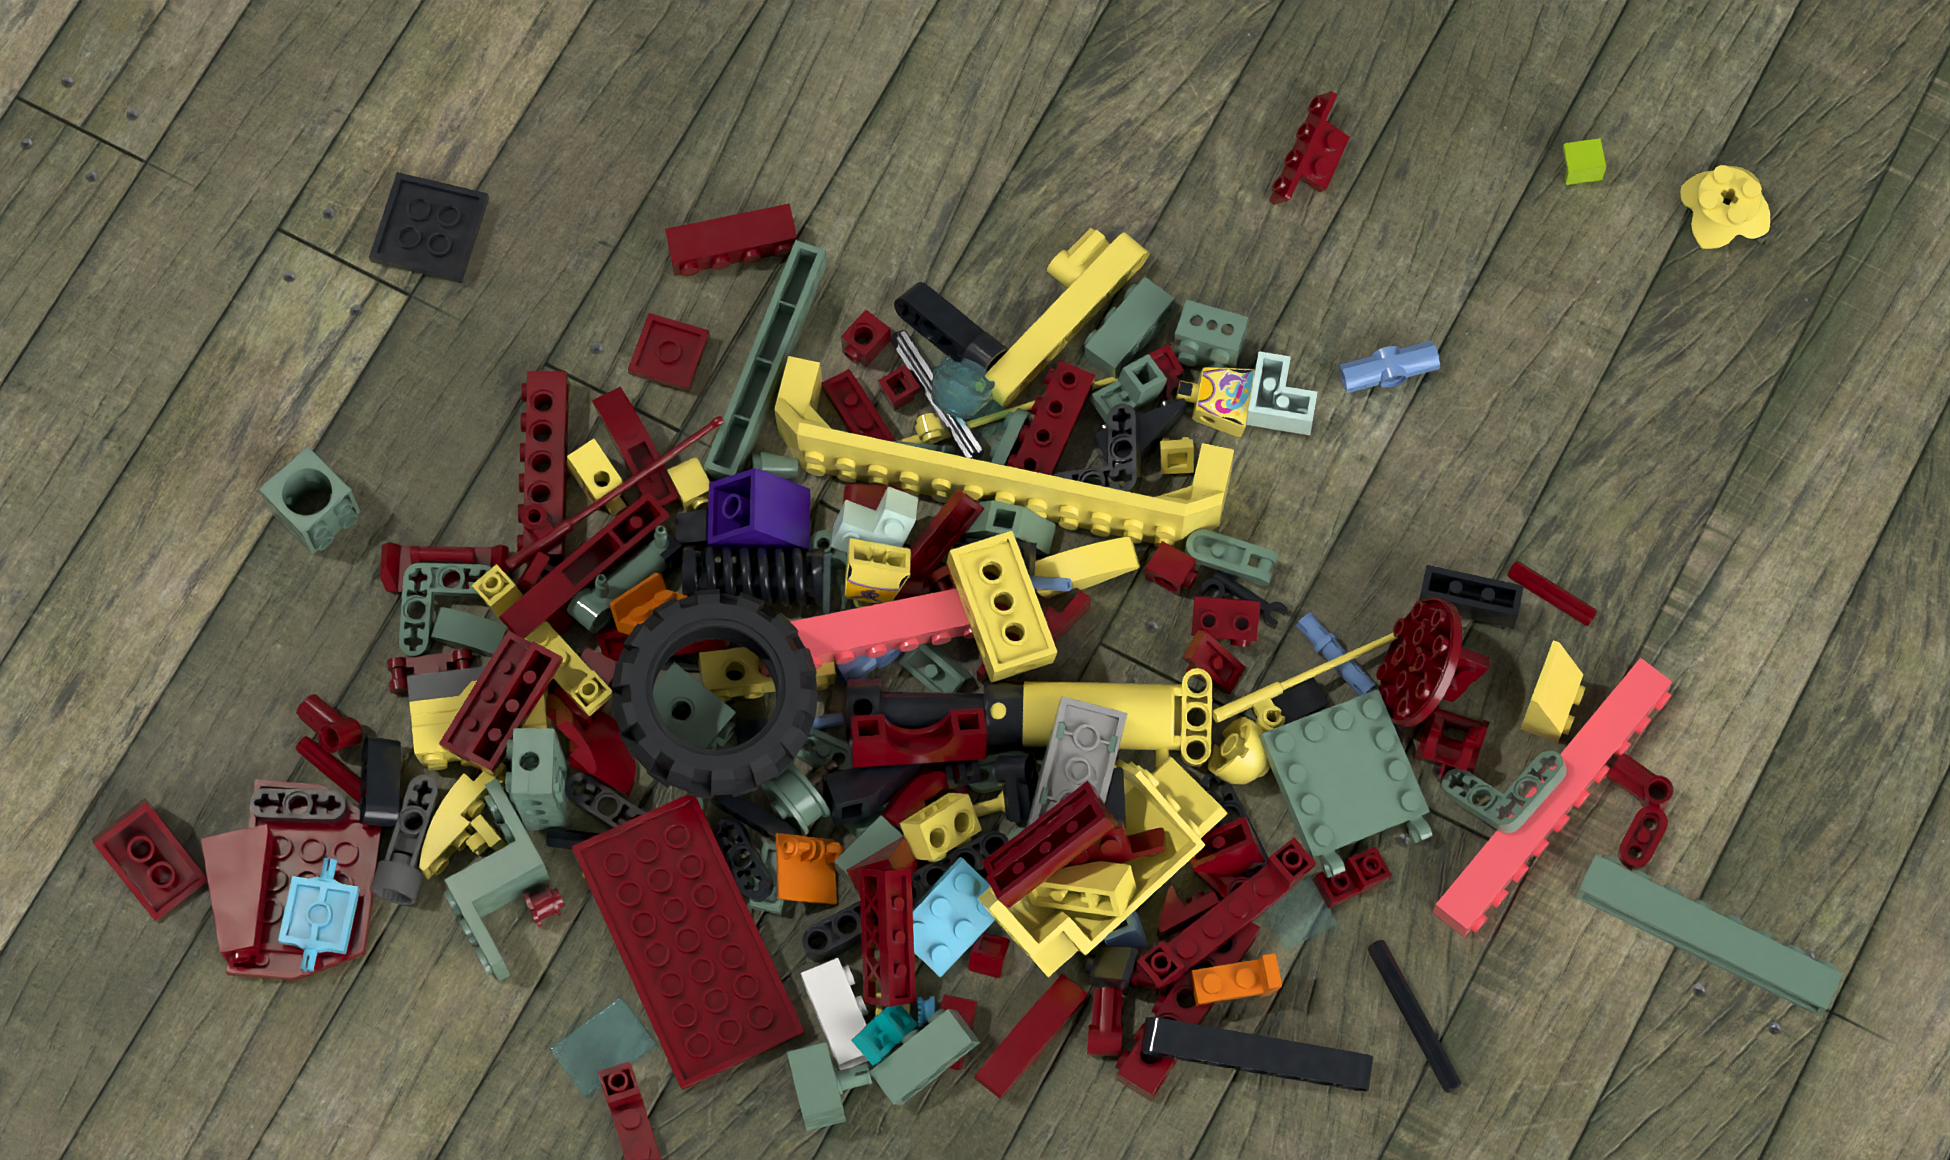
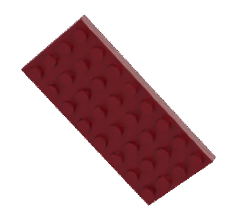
[572,795,805,1090]

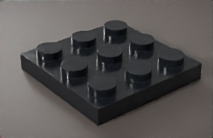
[369,172,489,283]

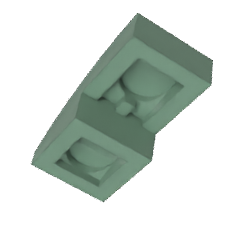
[430,607,506,657]

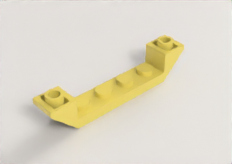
[471,564,612,716]

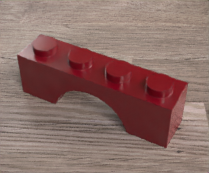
[849,708,987,768]

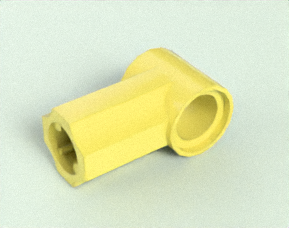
[1047,228,1110,289]

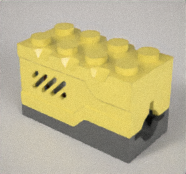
[407,666,552,770]

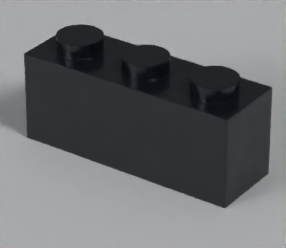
[1419,565,1524,629]

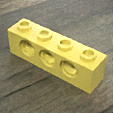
[699,647,836,702]

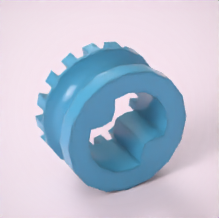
[918,996,935,1027]

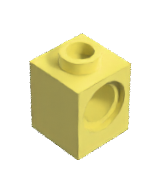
[667,456,710,512]

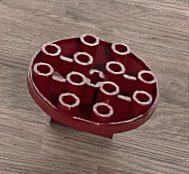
[1376,597,1490,727]

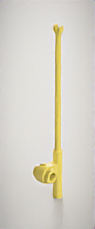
[898,377,1118,444]
[1212,633,1399,732]

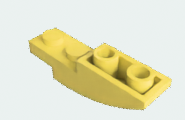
[419,762,509,880]

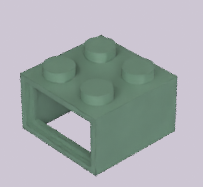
[1173,299,1248,369]

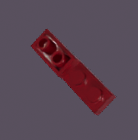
[592,386,680,507]

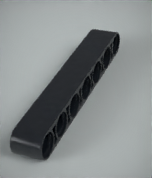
[802,831,1009,962]
[1141,1017,1373,1091]

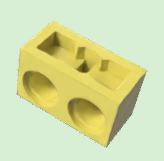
[900,793,982,863]

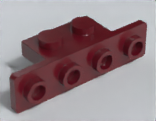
[1269,91,1350,205]
[1063,820,1166,868]

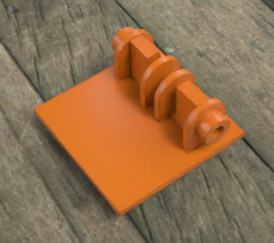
[776,833,845,905]

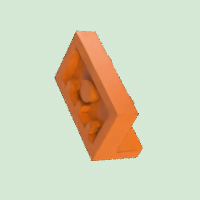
[610,573,688,635]

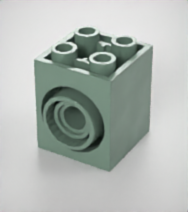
[653,662,736,750]

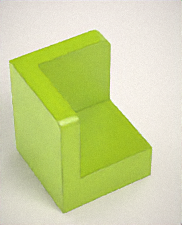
[1563,138,1606,185]

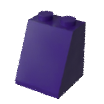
[707,468,810,557]

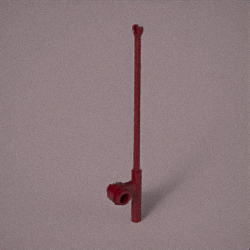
[505,416,724,572]

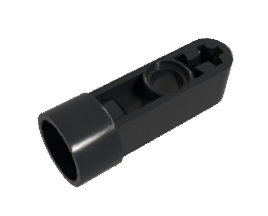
[894,282,1009,383]

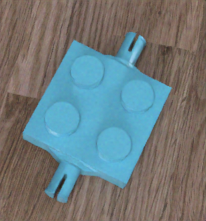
[278,858,360,972]

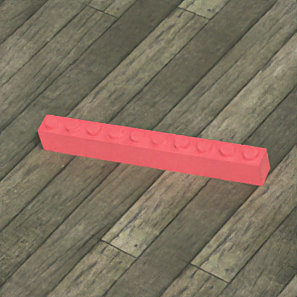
[1433,658,1672,938]

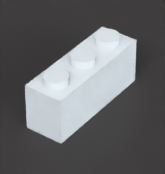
[801,958,868,1070]

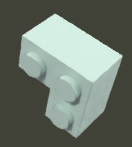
[1246,351,1317,435]
[831,486,918,553]

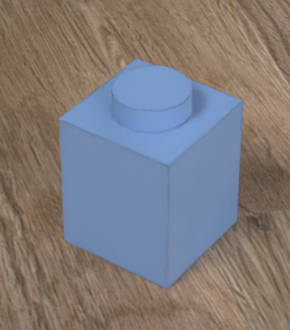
[1104,911,1148,949]

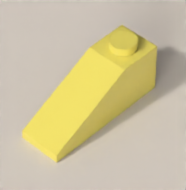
[1028,861,1137,917]

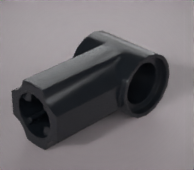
[994,755,1037,822]

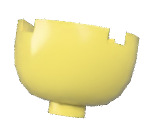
[1208,717,1270,785]

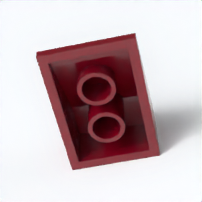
[92,798,208,921]

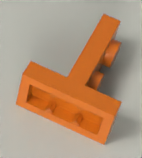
[1190,953,1282,1006]

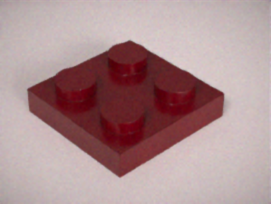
[628,313,710,392]

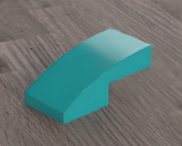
[851,1005,918,1066]

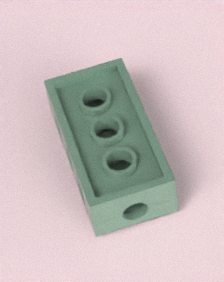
[505,728,568,830]

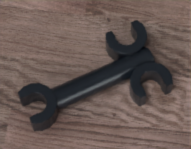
[1200,570,1288,629]

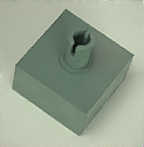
[787,1042,872,1131]

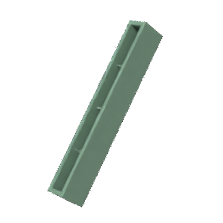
[704,240,827,482]
[1575,855,1843,1017]

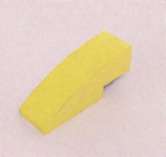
[1034,536,1140,599]

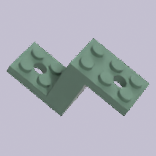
[443,778,550,981]

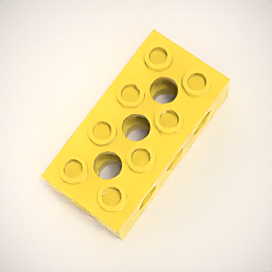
[947,531,1057,683]

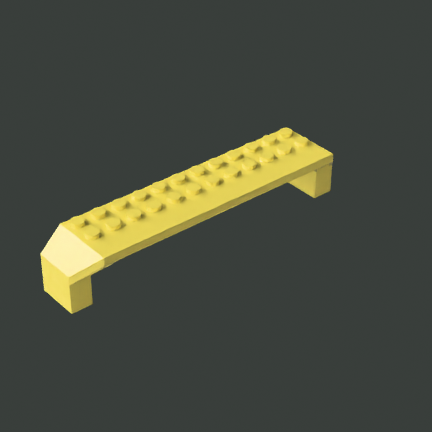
[774,356,1234,549]

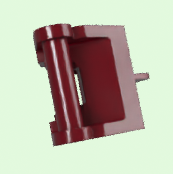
[1415,705,1490,782]

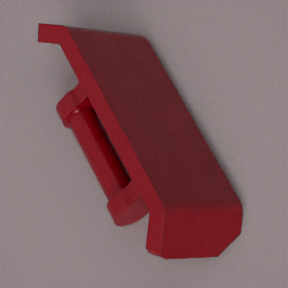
[380,542,509,595]

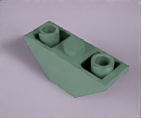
[960,500,1056,557]

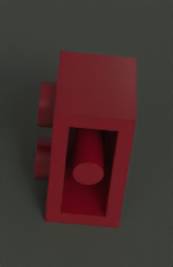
[1191,595,1260,647]

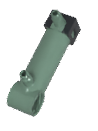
[567,526,683,634]

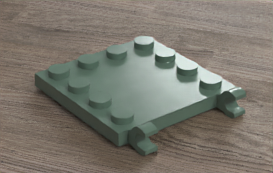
[1259,689,1433,878]

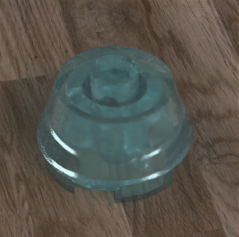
[931,356,995,419]

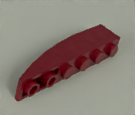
[499,491,670,639]

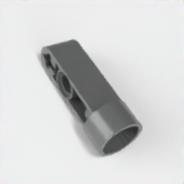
[370,775,442,905]

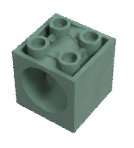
[259,447,361,555]

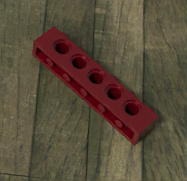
[517,371,569,565]
[1115,922,1260,1102]

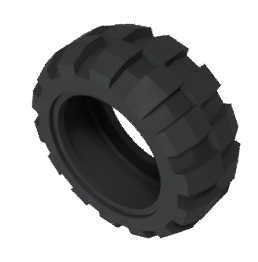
[612,589,819,799]

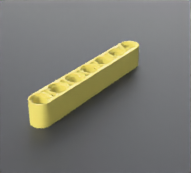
[979,232,1150,408]

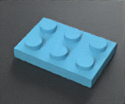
[913,857,995,977]

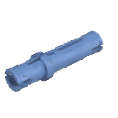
[1296,612,1377,696]

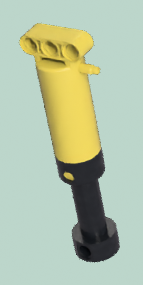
[846,668,1212,768]

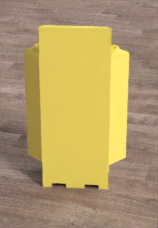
[977,757,1228,977]

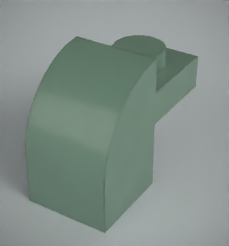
[1090,354,1167,424]

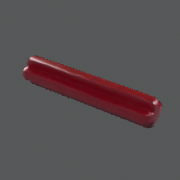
[1507,561,1597,626]
[296,736,361,804]

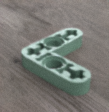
[399,563,491,657]
[1442,751,1567,833]

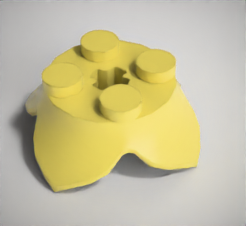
[1680,165,1770,249]

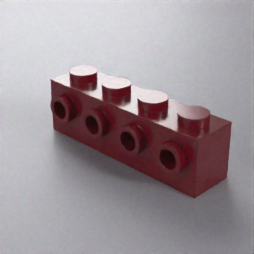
[1006,360,1096,476]

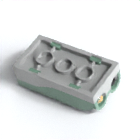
[1027,696,1128,827]

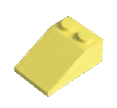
[1521,640,1586,743]

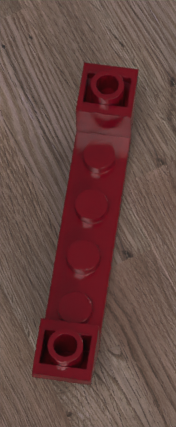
[1137,837,1316,989]
[597,1061,661,1160]

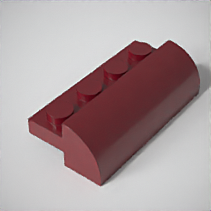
[439,630,563,775]
[982,781,1118,908]

